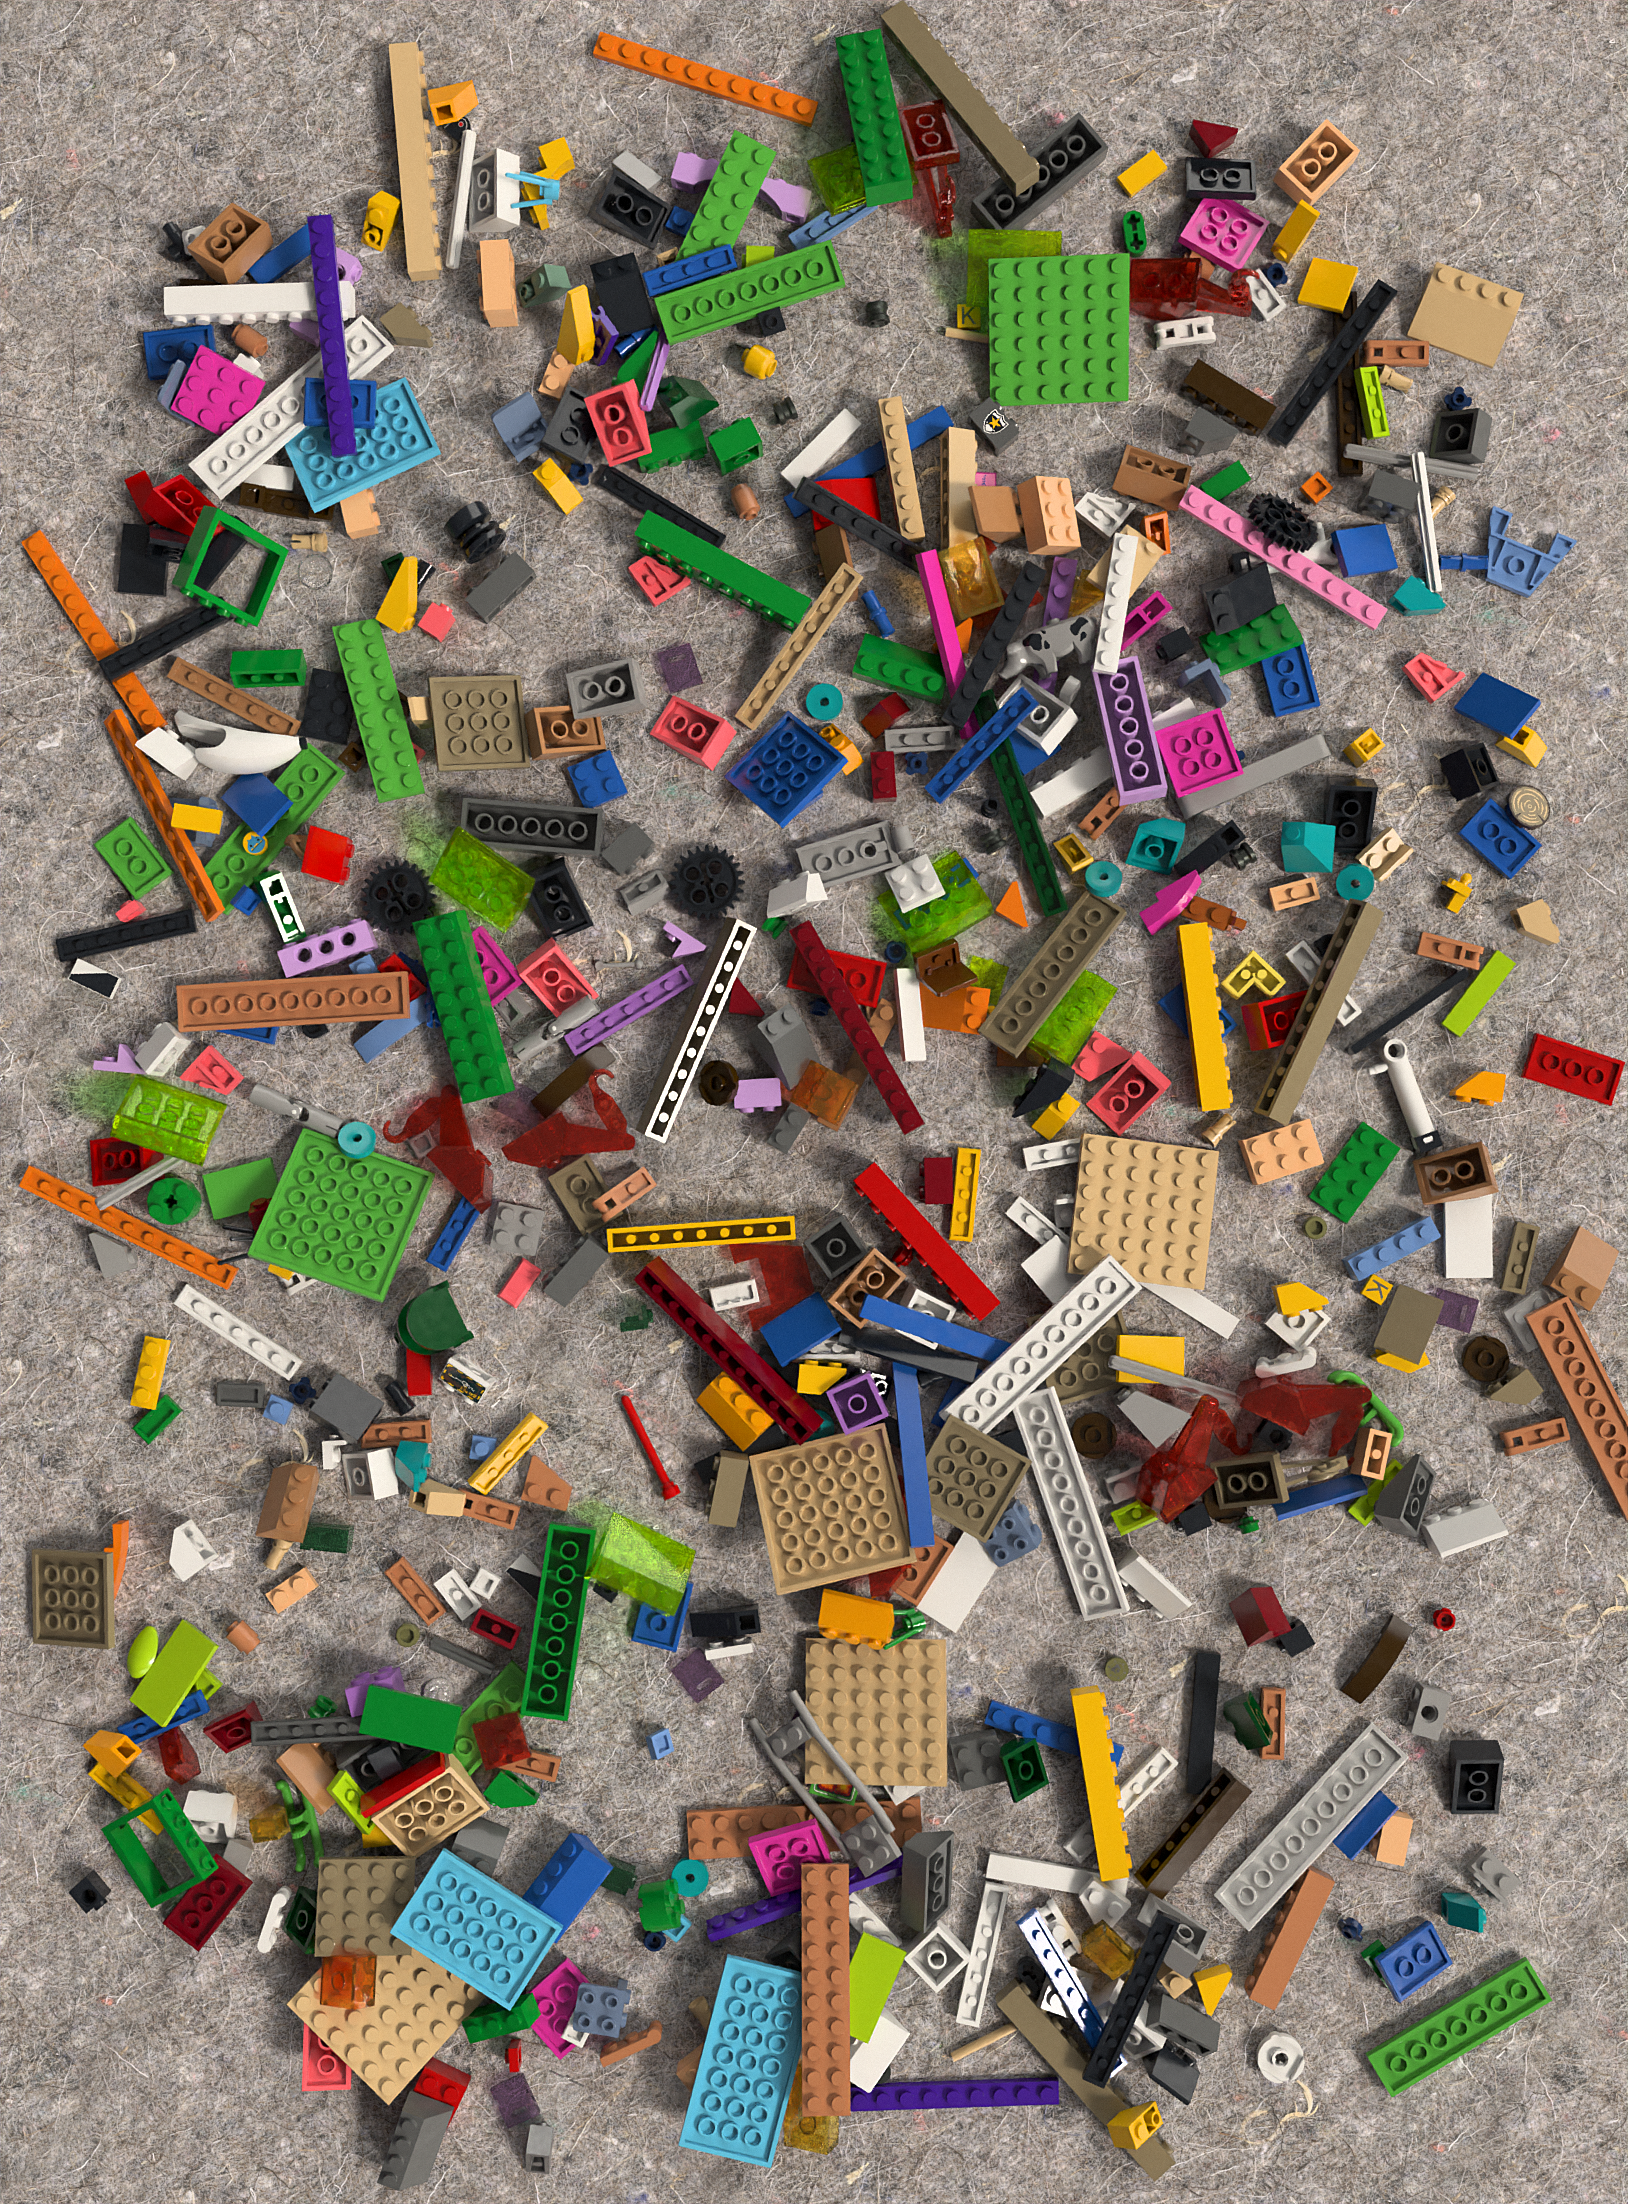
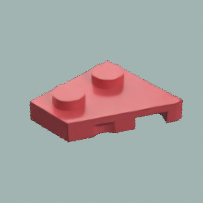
[627,555,691,608]
[1401,652,1466,704]
[1071,1030,1133,1082]
[179,1045,244,1095]

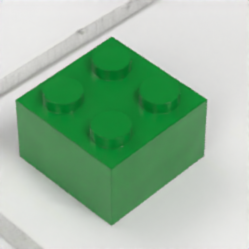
[708,416,763,476]

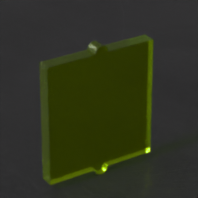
[969,955,1009,1006]

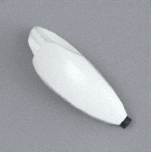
[174,709,308,774]

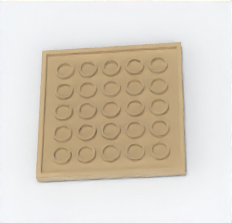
[1066,1133,1219,1290]
[749,1423,917,1596]
[805,1638,947,1787]
[287,1948,486,2105]

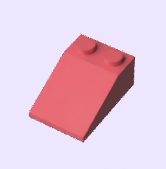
[584,379,652,467]
[649,695,737,771]
[516,937,599,1018]
[1086,1051,1172,1137]
[302,2022,352,2091]

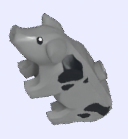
[997,615,1097,680]

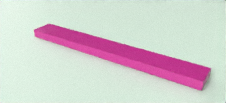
[915,549,980,740]

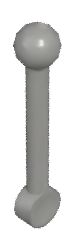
[595,960,643,971]

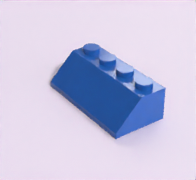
[522,1833,613,1943]

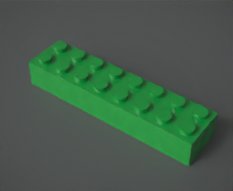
[835,28,913,208]
[634,510,812,634]
[412,910,515,1104]
[520,1521,597,1721]

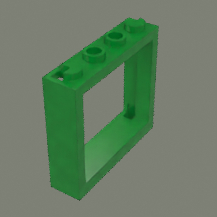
[171,505,289,628]
[101,1788,219,1909]

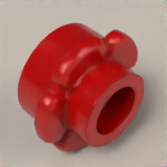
[892,1245,913,1267]
[1433,1608,1456,1631]

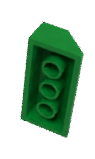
[852,633,947,705]

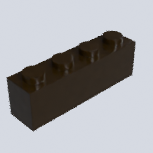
[1180,359,1277,438]

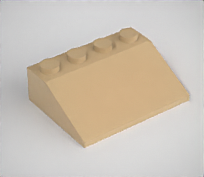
[1406,262,1524,368]
[371,1753,490,1858]

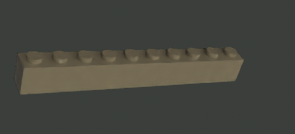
[880,0,1040,197]
[1254,898,1384,1126]
[635,917,757,1143]
[995,1977,1176,2182]

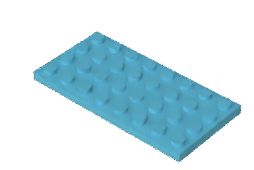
[678,1954,802,2168]

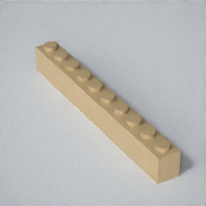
[389,42,442,282]

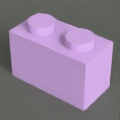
[734,1078,782,1113]

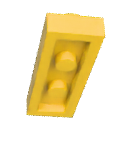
[130,1336,171,1410]

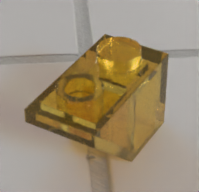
[1069,569,1104,617]
[248,1803,291,1843]

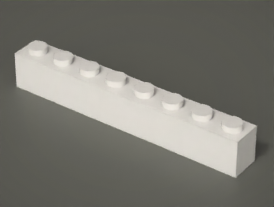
[164,281,355,326]
[1029,697,1200,820]

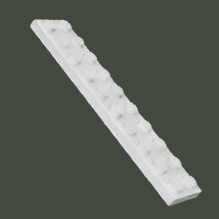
[188,315,394,500]
[939,1253,1142,1434]
[1013,1386,1130,1621]
[1214,1723,1409,1931]

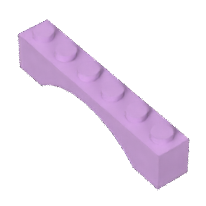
[671,152,812,226]

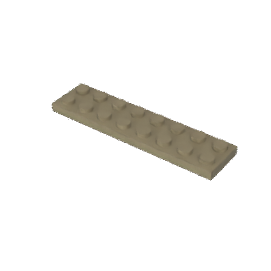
[978,889,1127,1059]

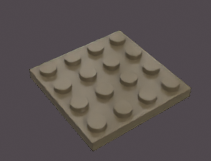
[427,675,530,772]
[1025,1309,1133,1406]
[903,1414,1032,1544]
[32,1548,115,1649]
[315,1856,416,1957]

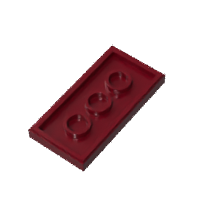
[162,1853,253,1952]

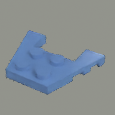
[1485,506,1577,598]

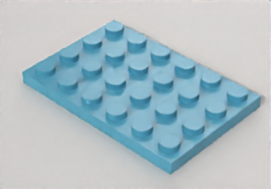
[284,377,441,513]
[390,1848,563,2011]

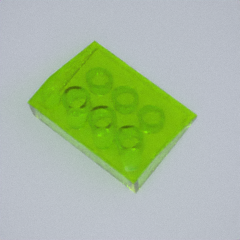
[807,143,919,217]
[965,228,1062,307]
[428,826,536,934]
[876,850,994,957]
[1027,970,1118,1066]
[110,1074,228,1167]
[584,1512,696,1617]

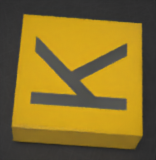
[957,304,981,330]
[1360,1274,1393,1306]

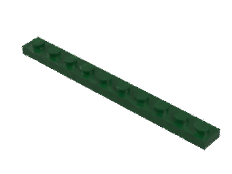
[973,689,1069,917]

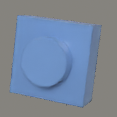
[349,954,380,975]
[263,1394,295,1425]
[469,1434,497,1461]
[645,1728,674,1760]

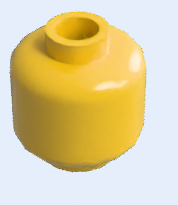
[741,344,777,380]

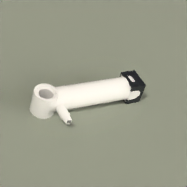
[1228,522,1339,574]
[1367,1039,1443,1153]

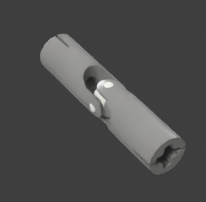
[512,994,600,1063]
[249,1083,344,1139]

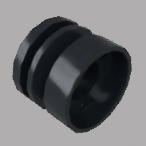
[443,501,506,564]

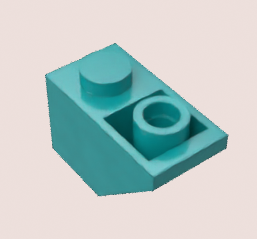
[1387,575,1446,616]
[395,1440,432,1492]
[1441,1893,1487,1933]

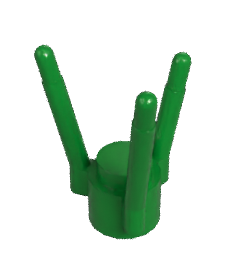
[883,1608,926,1650]

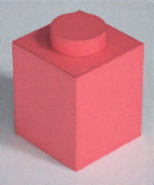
[418,602,456,643]

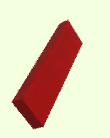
[360,1751,445,1818]

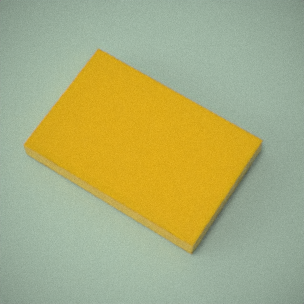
[1116,1335,1184,1383]

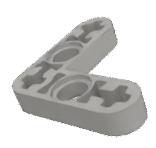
[1059,661,1093,707]

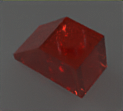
[157,1726,202,1785]

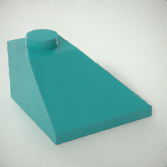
[1125,818,1186,876]
[1281,822,1336,873]

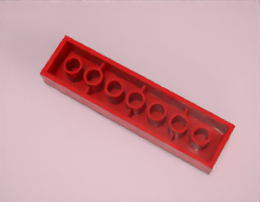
[853,1162,1001,1321]

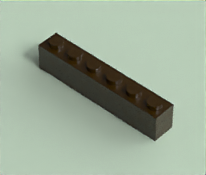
[1134,1767,1253,1900]

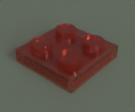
[472,1710,532,1771]

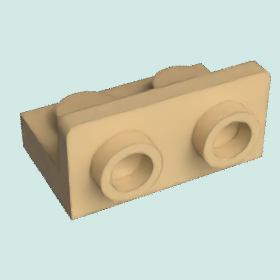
[1355,827,1414,882]

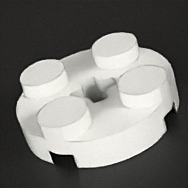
[1256,2031,1305,2083]

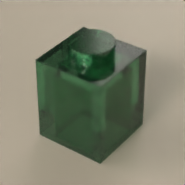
[600,1856,638,1896]

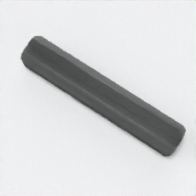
[429,1636,495,1676]

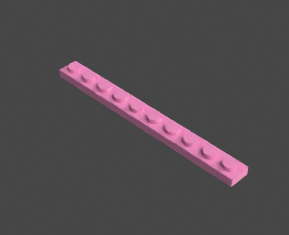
[1177,484,1388,631]

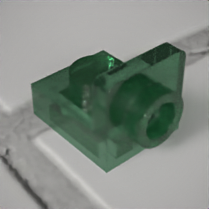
[620,1304,654,1332]

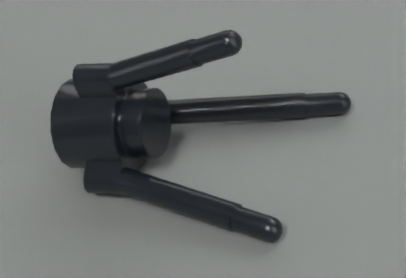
[217,1225,256,1265]

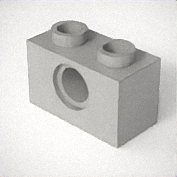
[1404,1682,1451,1741]

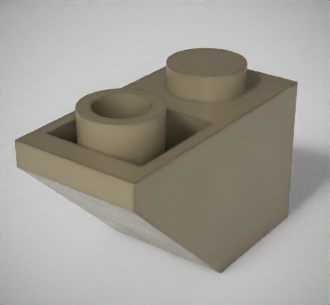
[379,301,433,348]
[1483,1366,1544,1405]

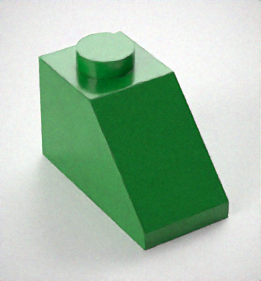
[483,1769,540,1809]

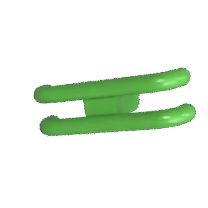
[1327,1370,1404,1447]
[275,1779,324,1872]

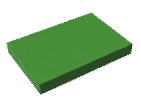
[93,816,174,900]
[202,1157,279,1220]

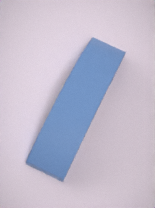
[353,993,427,1063]

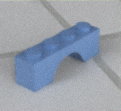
[1341,1215,1441,1281]

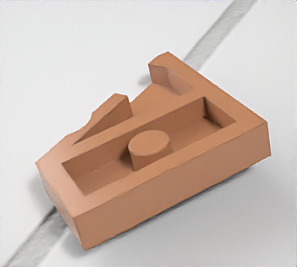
[521,1455,573,1511]

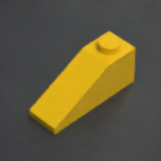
[1270,199,1320,264]
[556,284,596,366]
[375,556,417,634]

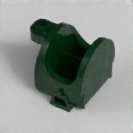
[394,1280,475,1355]

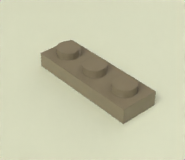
[1499,1221,1540,1295]

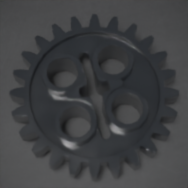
[1247,493,1318,553]
[670,845,745,921]
[360,860,438,936]

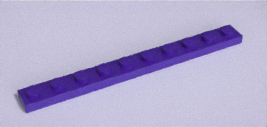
[307,214,357,458]
[706,1851,903,1942]
[850,2077,1059,2112]

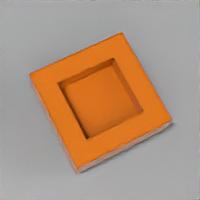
[1299,471,1333,506]

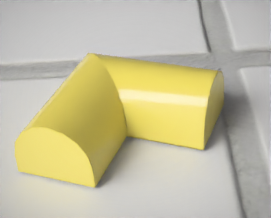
[1220,950,1286,1000]

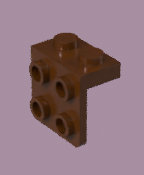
[913,938,978,997]

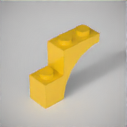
[520,137,575,231]

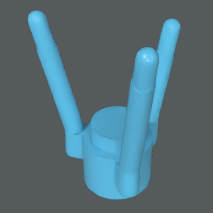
[505,171,560,209]

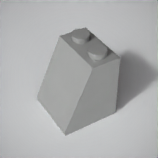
[1112,1386,1191,1449]

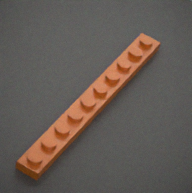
[593,31,818,127]
[21,530,168,735]
[104,709,225,922]
[19,1165,239,1290]

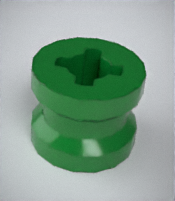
[761,917,789,940]
[307,1695,338,1718]

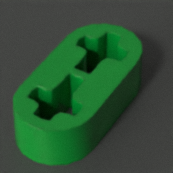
[1122,210,1147,258]

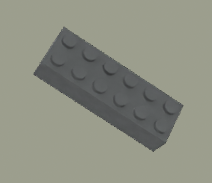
[970,112,1109,247]
[459,797,605,859]

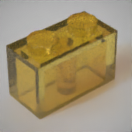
[1081,1919,1134,1980]

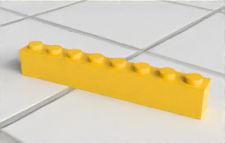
[1175,922,1233,1112]
[607,1215,796,1253]
[1070,1685,1132,1882]

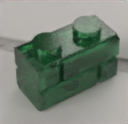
[300,1522,354,1554]

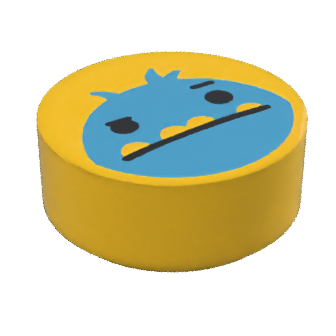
[243,831,268,856]

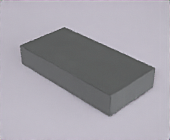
[216,1382,265,1408]

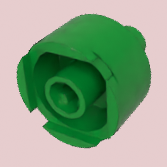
[147,1178,202,1225]
[638,1879,685,1933]

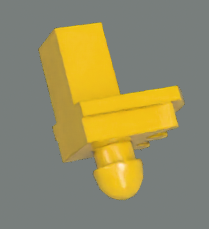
[1441,873,1473,914]

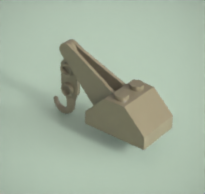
[1210,1451,1348,1509]

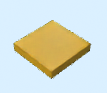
[1297,257,1358,314]

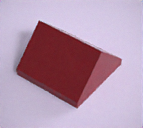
[1229,1587,1292,1647]
[203,1700,263,1754]

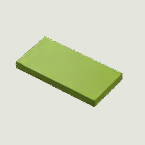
[129,1619,219,1727]
[849,1931,907,2044]

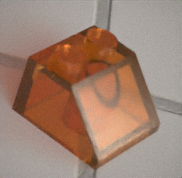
[789,1060,859,1126]
[320,1954,377,2010]

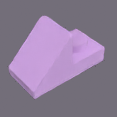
[663,921,708,959]
[93,1044,147,1075]

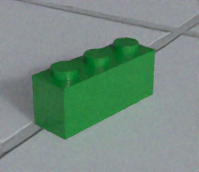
[637,420,708,474]
[229,649,307,688]
[461,1992,541,2044]

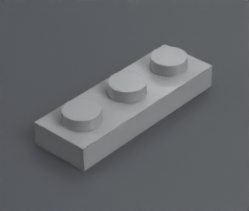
[884,726,955,754]

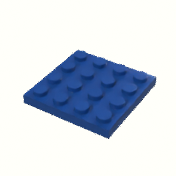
[724,710,849,829]

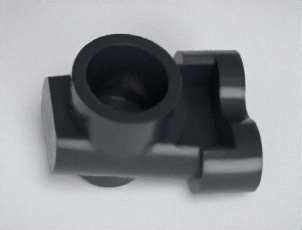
[162,221,194,263]

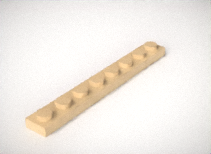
[735,562,864,731]

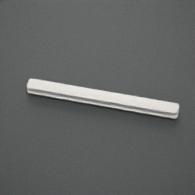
[446,130,476,270]
[1410,452,1442,592]

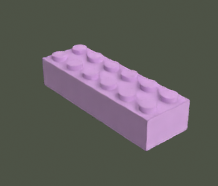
[1090,656,1167,806]

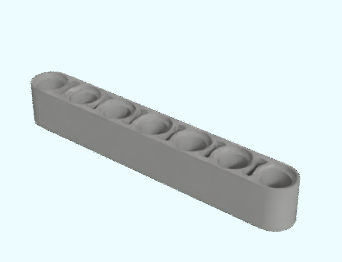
[1176,734,1331,820]

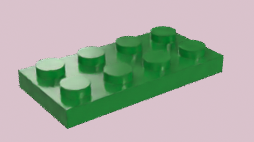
[1198,603,1304,677]
[1307,1121,1401,1224]

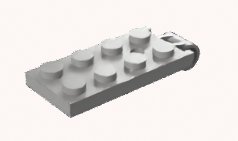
[796,821,915,889]

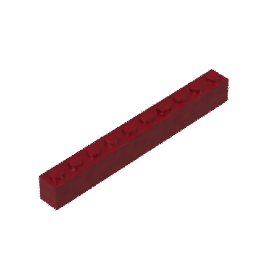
[789,920,925,1136]
[634,1256,825,1446]

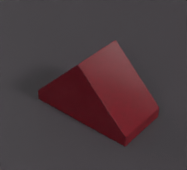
[1189,119,1239,158]
[860,692,911,740]
[729,977,765,1018]

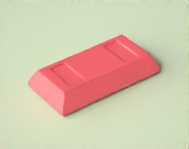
[497,1258,542,1309]

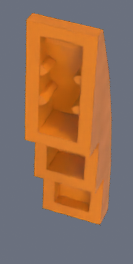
[104,1520,129,1600]

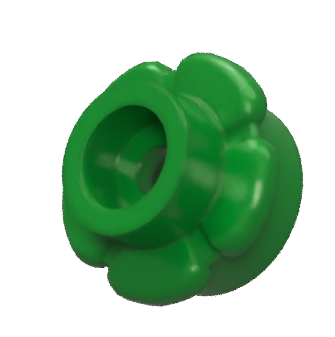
[1237,1516,1260,1534]

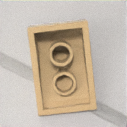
[1086,524,1164,601]

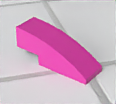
[1120,590,1174,653]
[1139,870,1202,935]

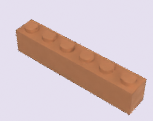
[1244,1865,1335,2011]

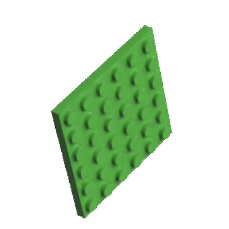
[988,253,1130,406]
[247,1128,435,1303]

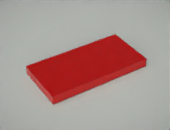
[786,945,887,1008]
[1521,1033,1625,1106]

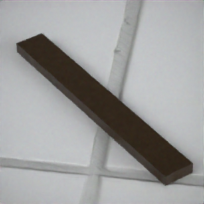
[1332,291,1363,477]

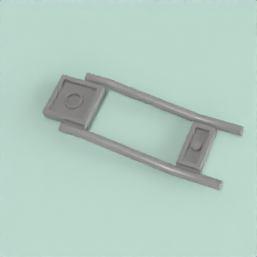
[748,1690,902,1878]

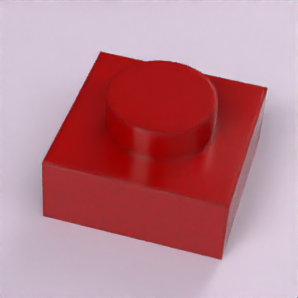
[505,2039,522,2073]

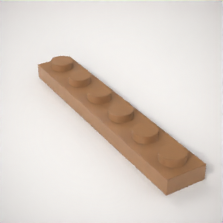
[167,657,302,737]
[817,998,898,1132]

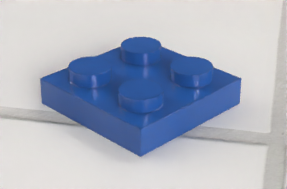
[567,750,628,808]

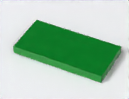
[359,1684,463,1754]

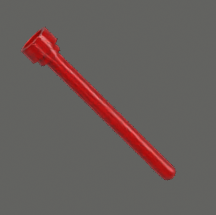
[621,1395,681,1501]

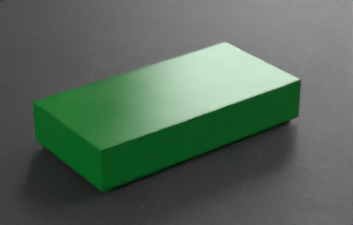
[1199,460,1251,502]
[132,1394,183,1445]

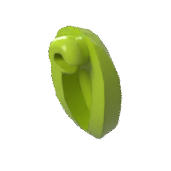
[127,1626,159,1678]

